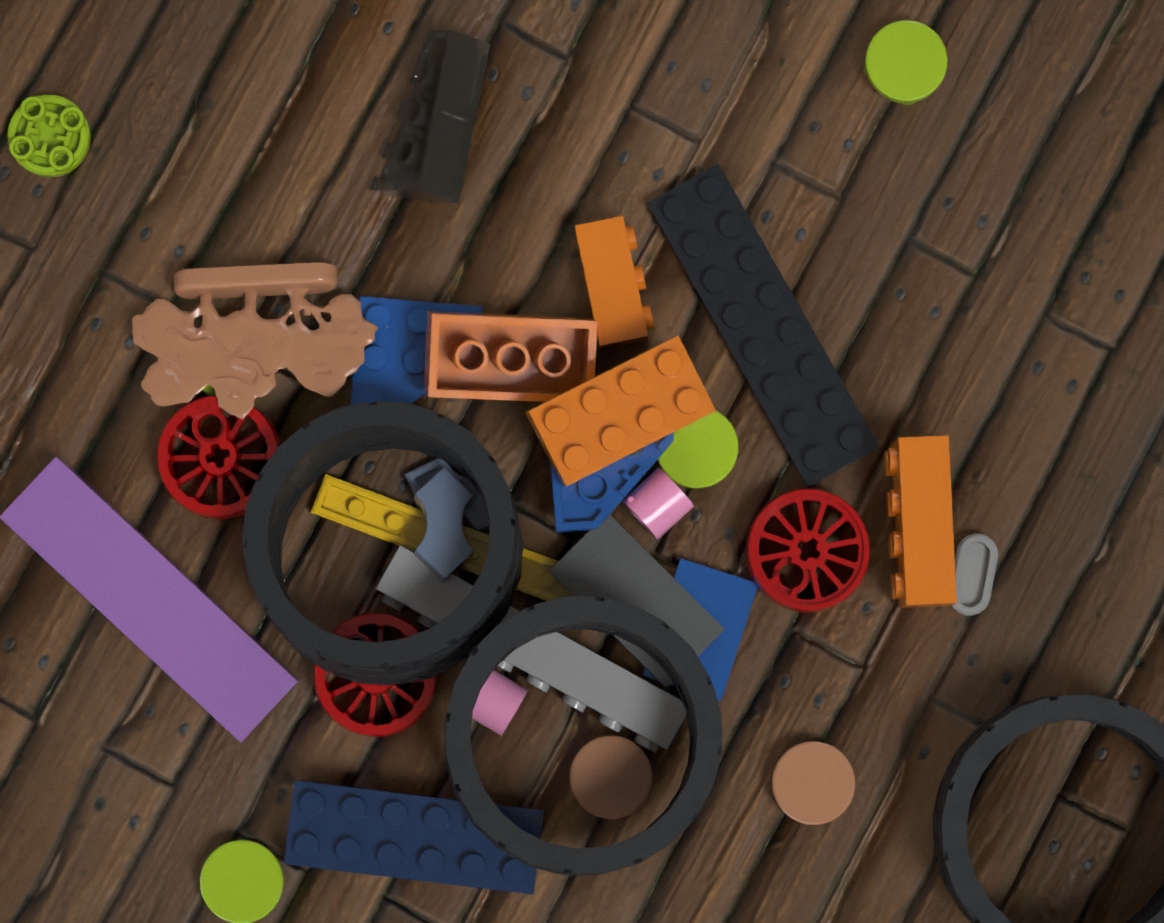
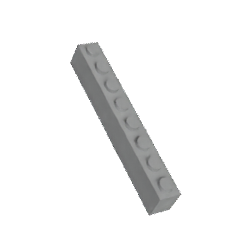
[376,546,686,753]

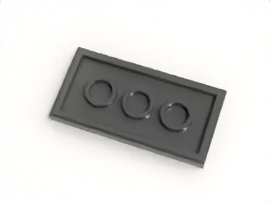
[549,515,725,688]

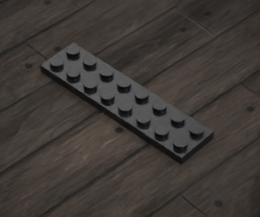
[647,163,880,488]

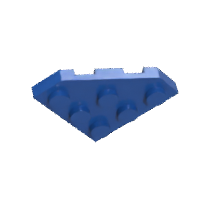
[350,296,483,405]
[550,433,674,533]

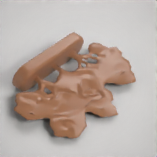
[132,262,378,420]

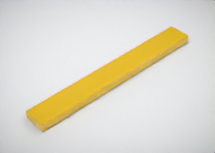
[311,474,573,601]

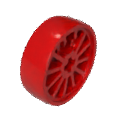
[157,395,281,520]
[746,488,870,613]
[314,612,439,737]

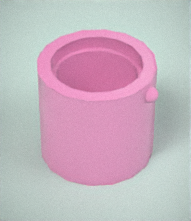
[622,467,694,540]
[472,670,528,736]

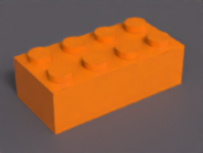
[424,311,598,402]
[525,336,716,487]
[884,435,957,608]

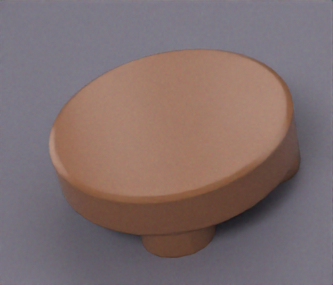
[570,736,653,819]
[772,741,855,825]

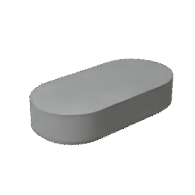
[951,534,998,616]

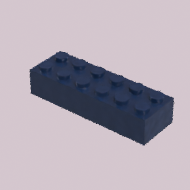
[284,780,544,895]

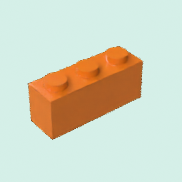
[575,216,654,350]

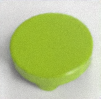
[864,20,948,105]
[8,95,91,177]
[658,411,738,489]
[200,839,285,923]

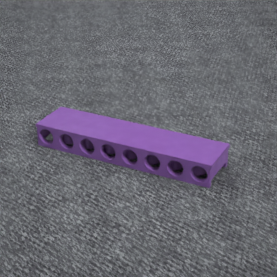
[0,457,300,743]

